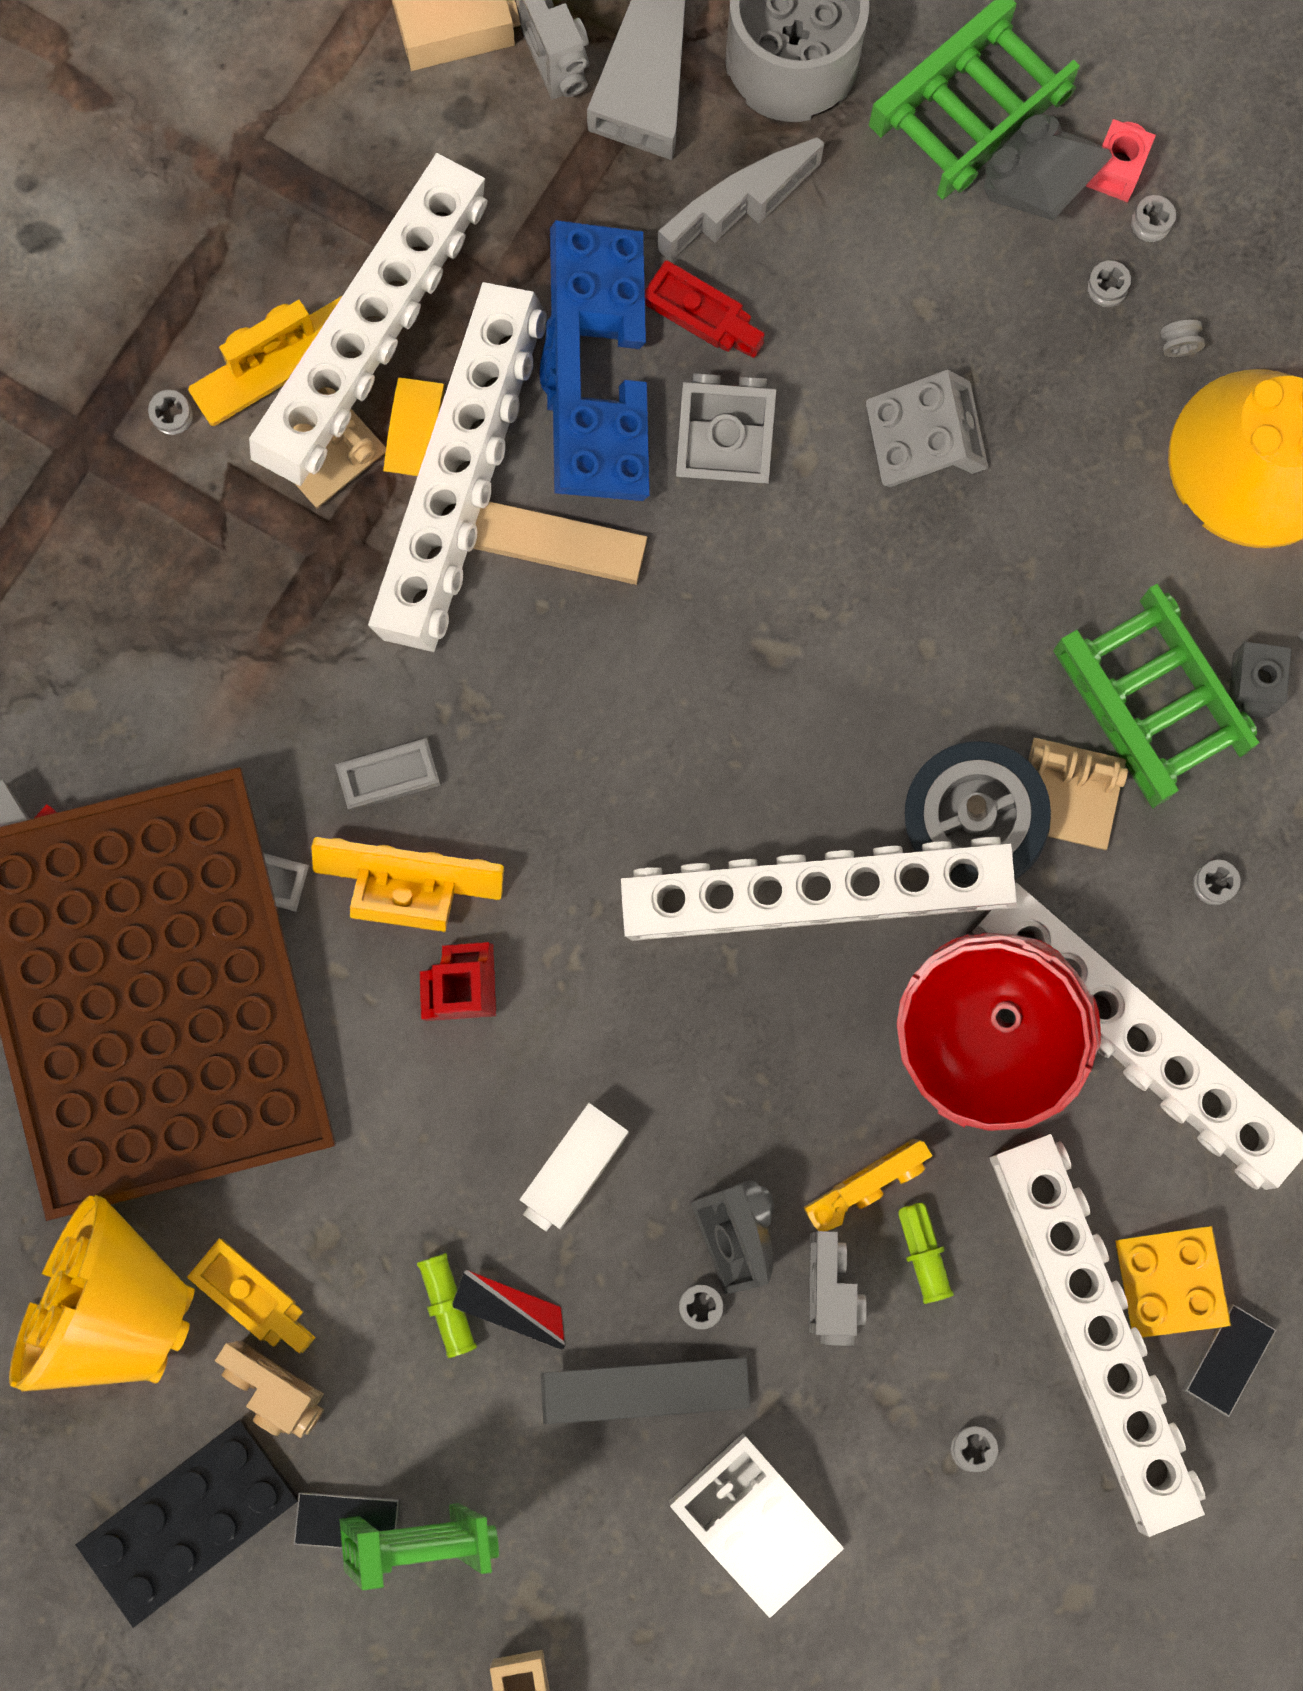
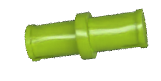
[417,1253,477,1358]

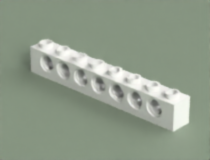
[249,153,488,486]
[368,282,547,652]
[621,837,1017,941]
[972,882,1303,1190]
[989,1134,1206,1537]

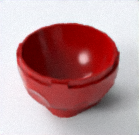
[896,933,1101,1131]

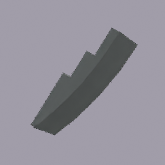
[540,1358,750,1424]

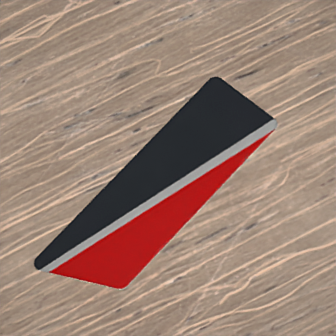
[452,1270,565,1350]

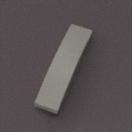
[658,137,824,262]

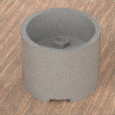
[725,0,870,122]

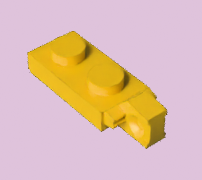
[803,1138,932,1231]
[187,1238,316,1353]

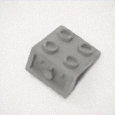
[866,369,989,487]

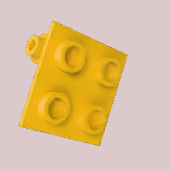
[1115,1226,1231,1338]

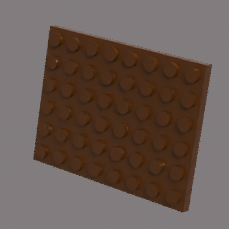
[0,767,336,1221]

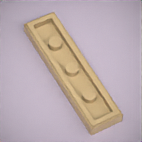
[473,502,647,585]

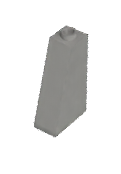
[587,0,686,160]

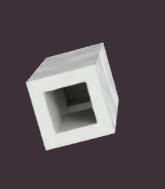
[520,1103,629,1232]

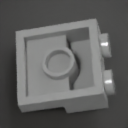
[516,0,589,100]
[676,373,776,484]
[809,1231,866,1346]

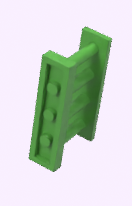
[869,0,1080,200]
[1053,584,1259,809]
[339,1503,499,1590]

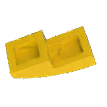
[383,377,445,476]

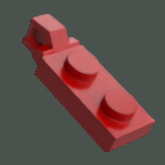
[645,260,765,358]

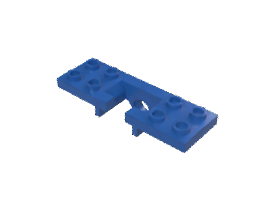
[539,220,650,501]

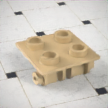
[293,387,386,509]
[1028,738,1128,850]

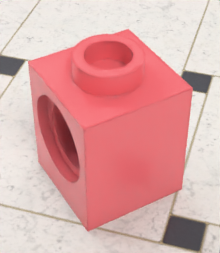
[1086,119,1156,202]

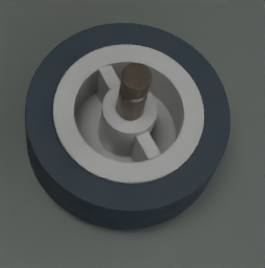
[904,741,1051,888]

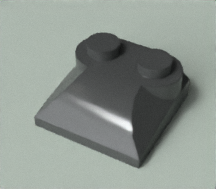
[983,115,1112,220]
[690,1180,775,1295]

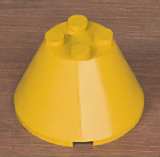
[1168,369,1303,548]
[9,1195,195,1392]

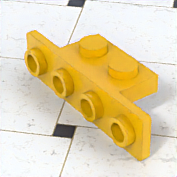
[188,296,342,426]
[311,837,504,932]

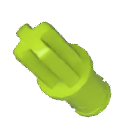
[898,1203,954,1304]

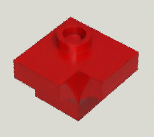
[420,942,496,1021]

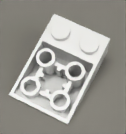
[669,1433,844,1618]

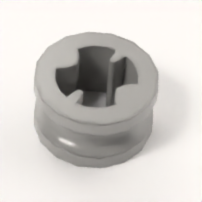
[1131,195,1176,242]
[1088,260,1131,307]
[1160,319,1205,357]
[148,390,194,435]
[1193,860,1241,905]
[679,1285,723,1329]
[950,1426,998,1472]

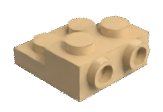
[215,1341,324,1438]

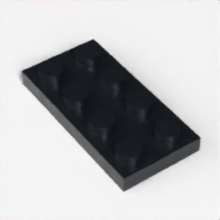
[75,1419,298,1628]

